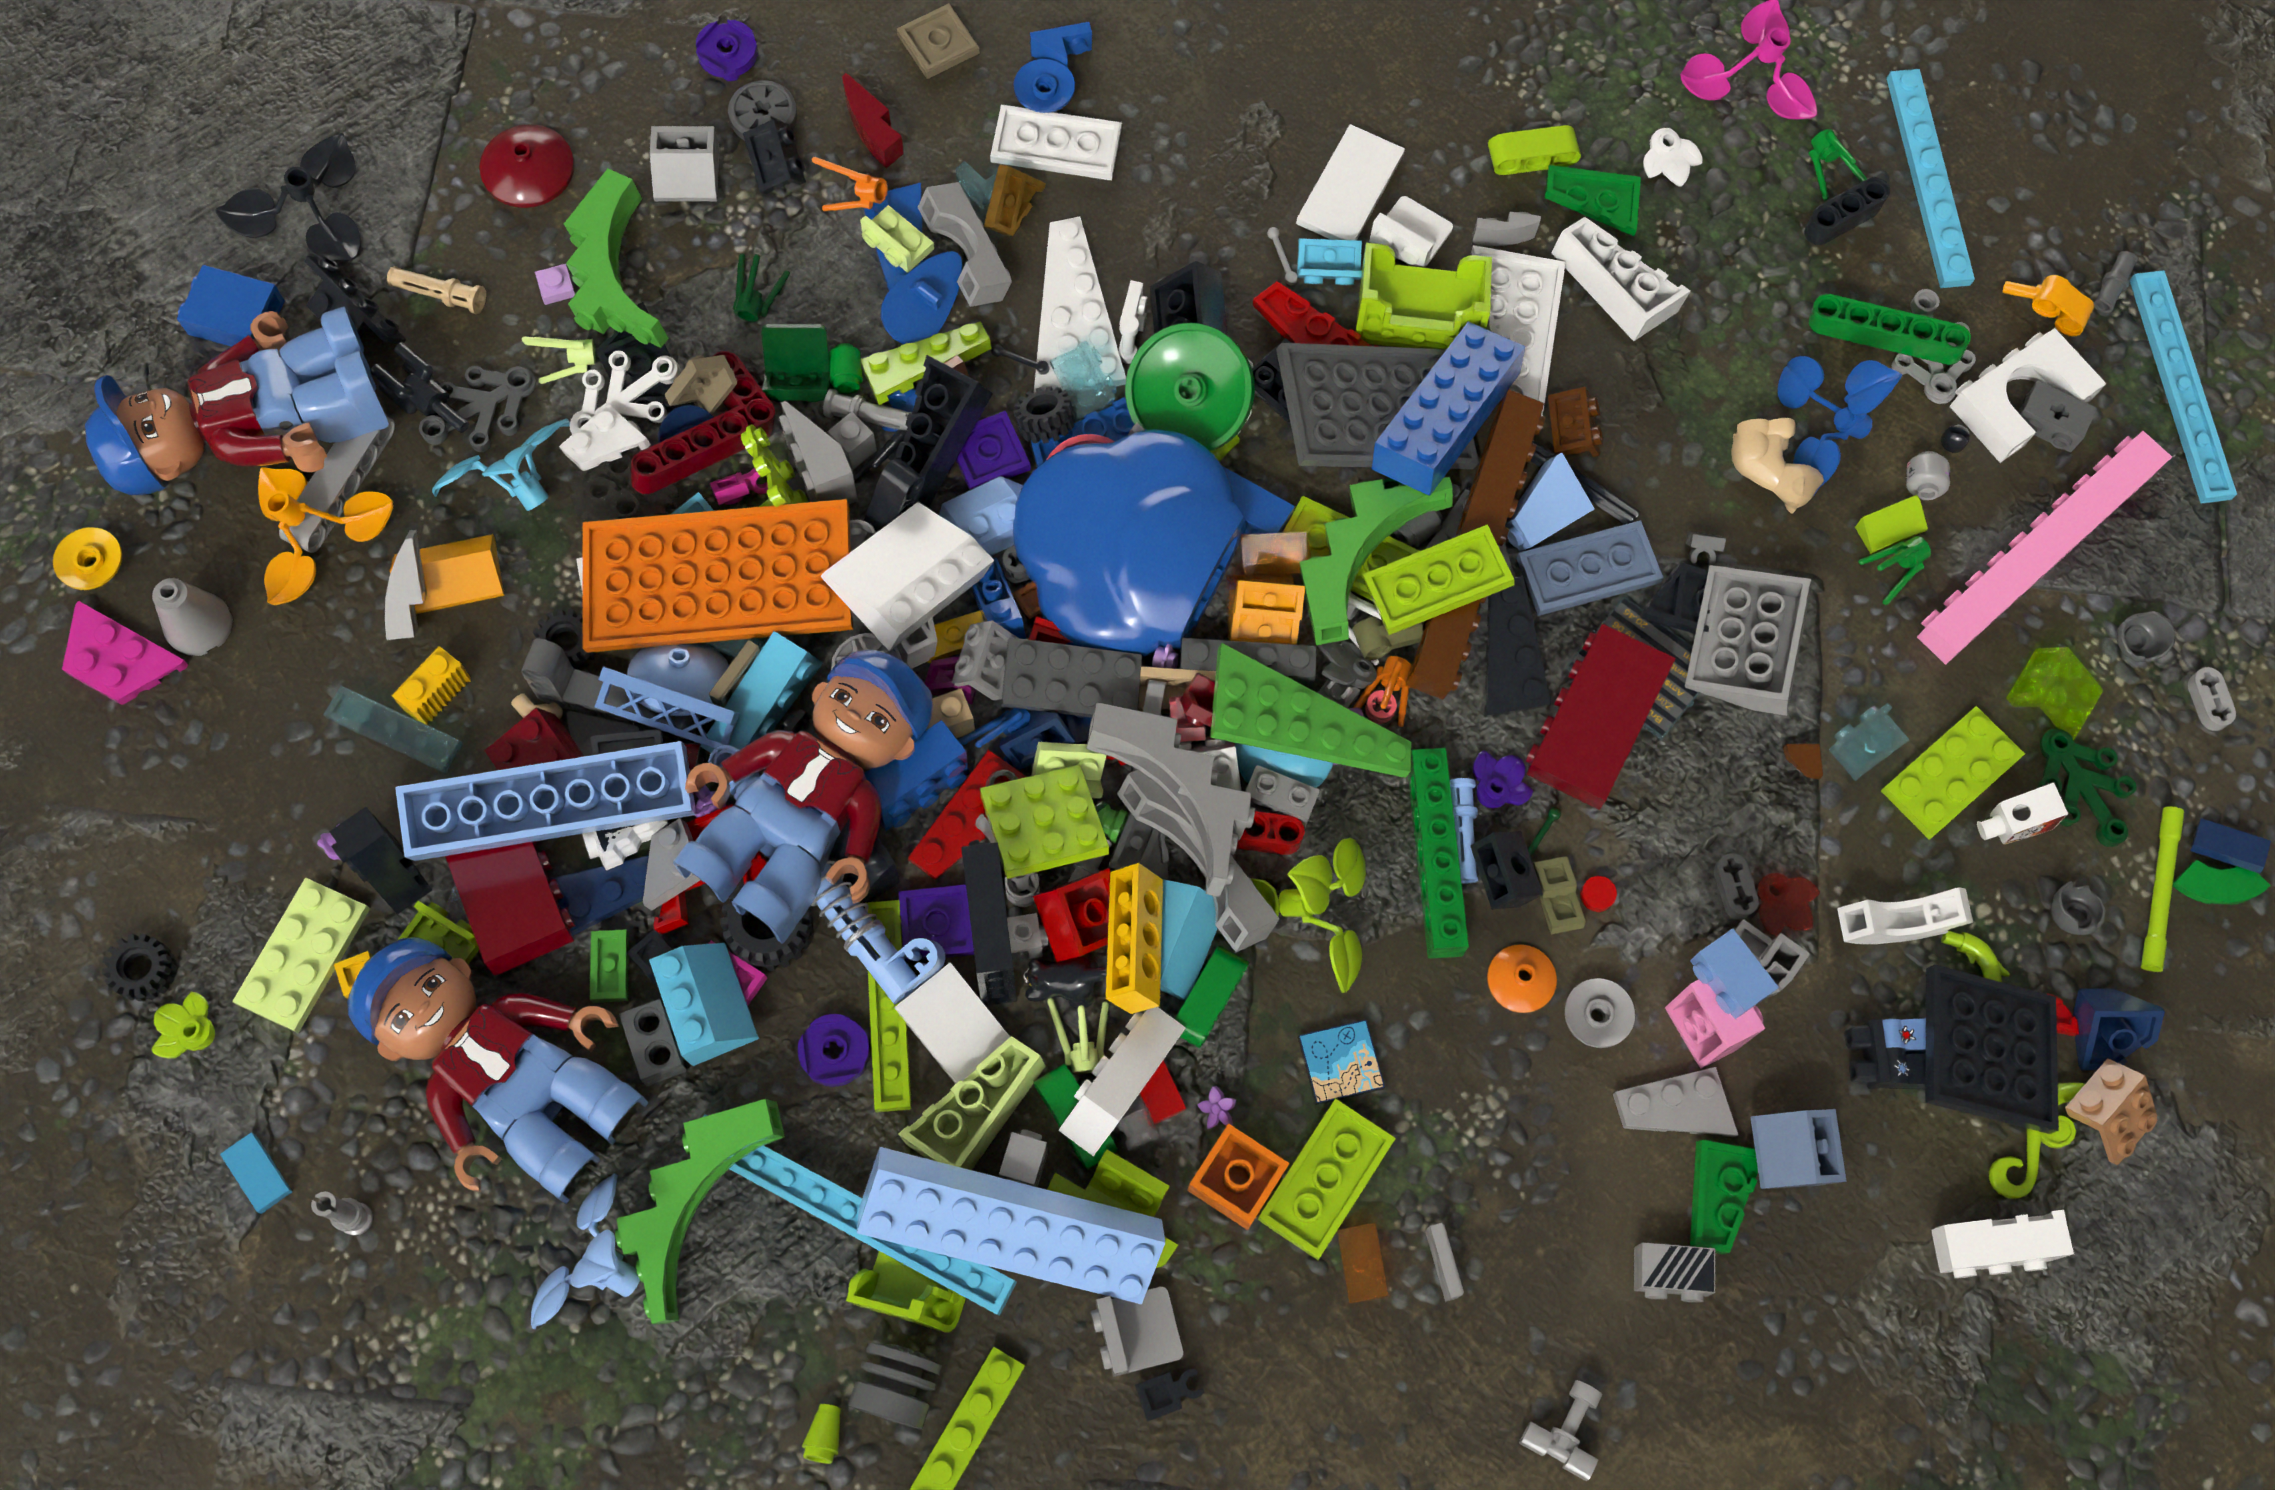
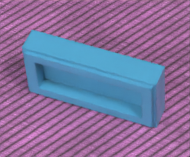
[220,1132,293,1214]

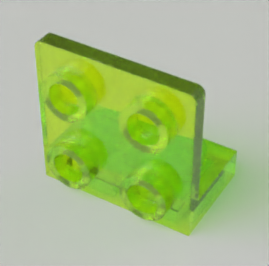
[2006,647,2103,740]

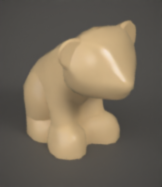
[1731,418,1824,514]

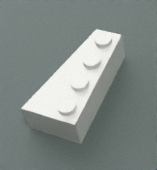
[1551,217,1690,341]
[1058,1007,1186,1156]

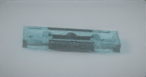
[323,686,463,774]

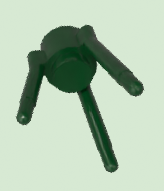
[733,253,790,322]

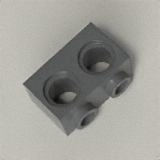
[619,999,687,1086]

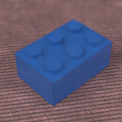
[865,720,969,831]

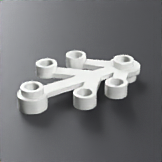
[570,351,680,435]

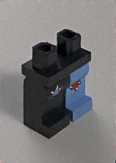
[1844,1017,1926,1089]

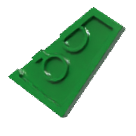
[1544,165,1641,236]
[1690,1140,1758,1254]

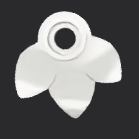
[1643,128,1702,187]

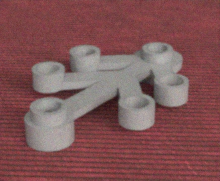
[1889,289,1976,404]

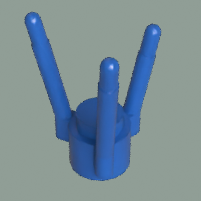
[958,708,1030,764]

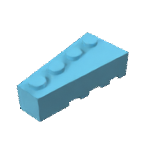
[700,631,823,753]

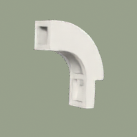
[1837,887,1973,944]

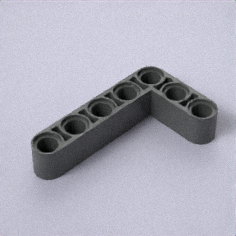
[521,639,703,743]

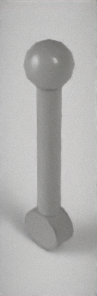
[1267,227,1298,285]

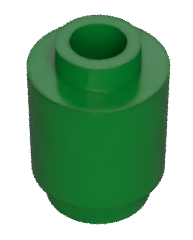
[829,343,862,394]

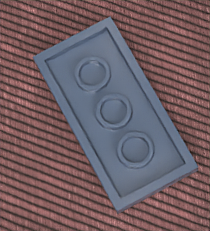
[1516,520,1663,616]

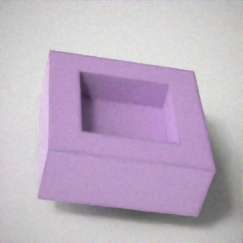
[535,264,575,305]

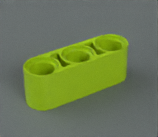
[1488,125,1581,175]

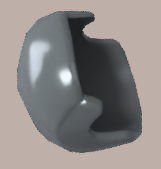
[2117,611,2175,662]
[2050,881,2106,935]

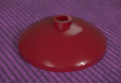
[479,124,574,208]

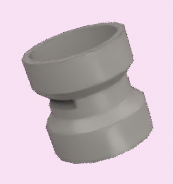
[1005,872,1040,907]

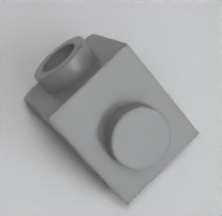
[1007,913,1048,959]

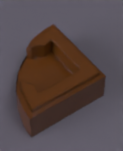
[1783,744,1823,779]

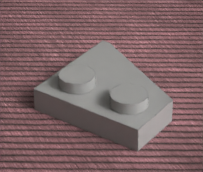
[643,818,701,911]

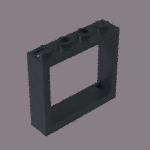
[961,840,1017,1006]

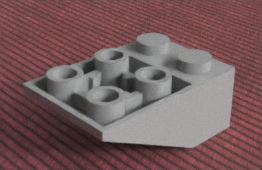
[779,401,858,504]

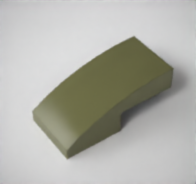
[1533,856,1586,934]

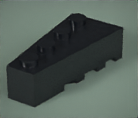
[895,355,993,507]

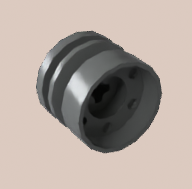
[848,1343,942,1430]

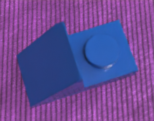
[1030,22,1092,68]

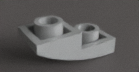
[1471,212,1541,246]

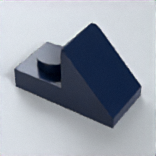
[1000,710,1076,771]

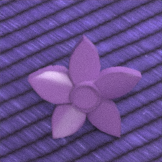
[1197,1086,1236,1129]

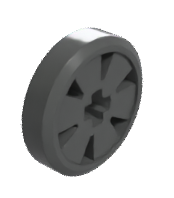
[728,80,797,141]

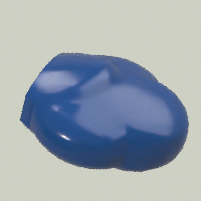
[1013,429,1246,658]

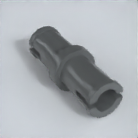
[2094,251,2138,313]

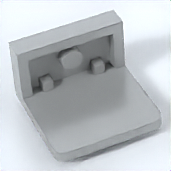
[1091,1287,1183,1377]

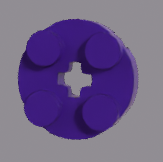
[696,20,758,81]
[798,1014,870,1087]

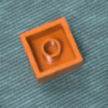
[1187,1123,1290,1230]

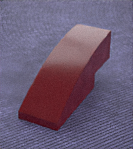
[842,73,904,169]

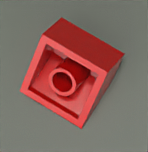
[1033,868,1110,962]

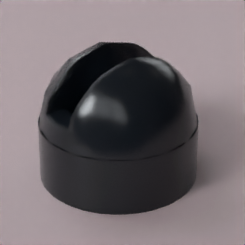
[1941,424,1970,453]

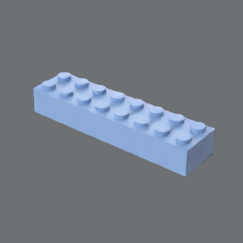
[395,741,696,861]
[857,1147,1165,1304]

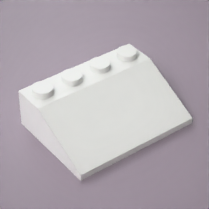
[821,502,994,651]

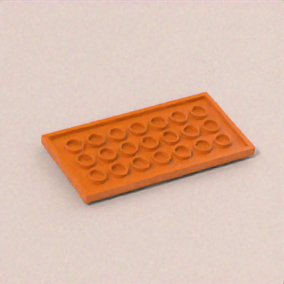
[583,499,853,653]

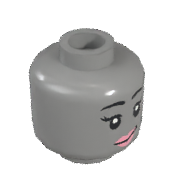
[1906,451,1950,500]

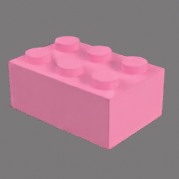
[1665,980,1765,1069]

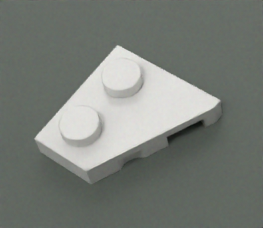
[559,404,651,471]

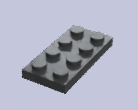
[1001,637,1142,717]

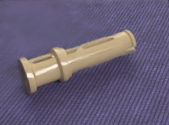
[387,266,486,314]

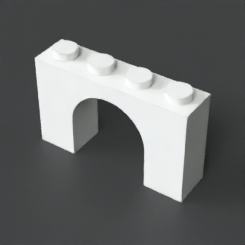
[1950,328,2106,463]

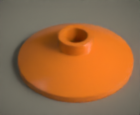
[1487,945,1557,1013]

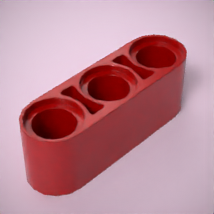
[1236,811,1305,855]

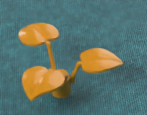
[258,467,393,605]

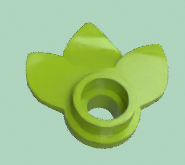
[151,992,215,1059]

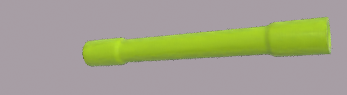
[2141,807,2184,972]

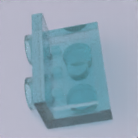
[1829,703,1909,781]

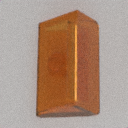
[1241,532,1311,575]
[1337,1223,1388,1304]

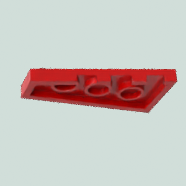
[1252,281,1379,347]
[908,750,1026,880]

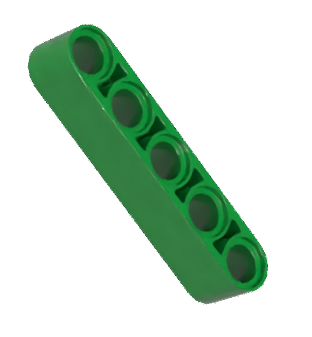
[1809,294,1971,365]

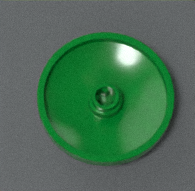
[1125,323,1255,452]

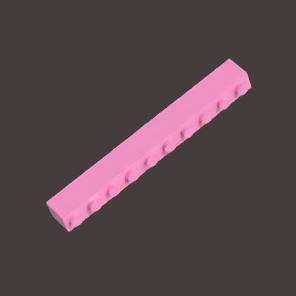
[1917,431,2172,665]

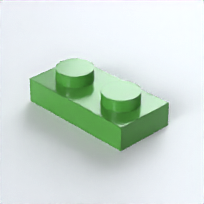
[590,929,629,1003]

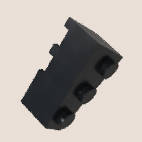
[329,807,433,915]

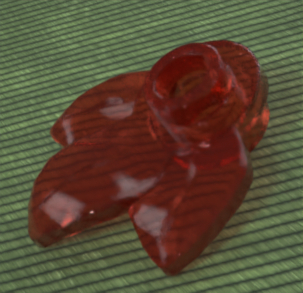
[1758,873,1820,936]

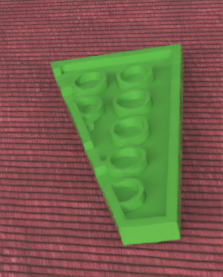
[1210,643,1412,778]

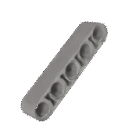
[279,416,395,553]

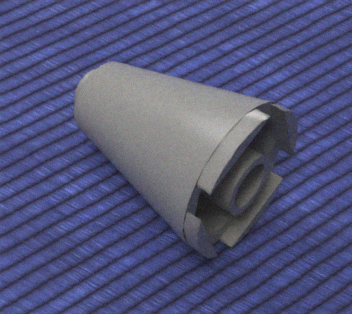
[152,578,233,656]

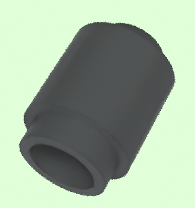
[1393,511,1443,547]

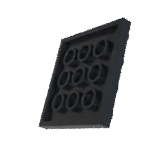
[1925,964,2059,1134]

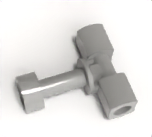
[1519,1380,1603,1481]

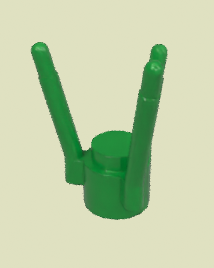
[1808,129,1867,200]
[1858,536,1931,605]

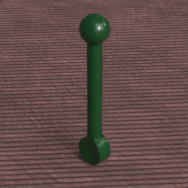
[1528,807,1561,861]

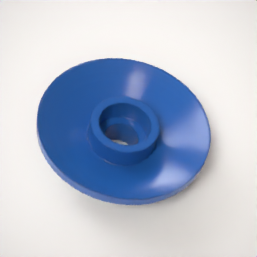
[1014,59,1075,113]

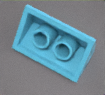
[1160,879,1217,1001]

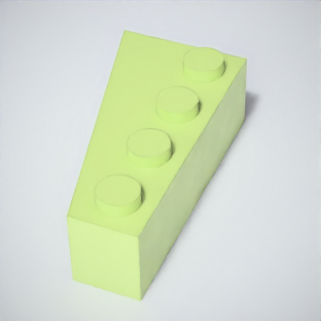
[898,1036,1046,1170]

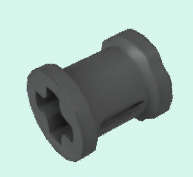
[1003,546,1030,585]

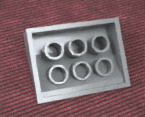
[1685,565,1811,716]

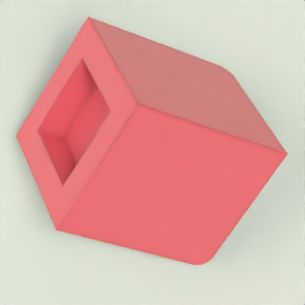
[1169,696,1206,742]

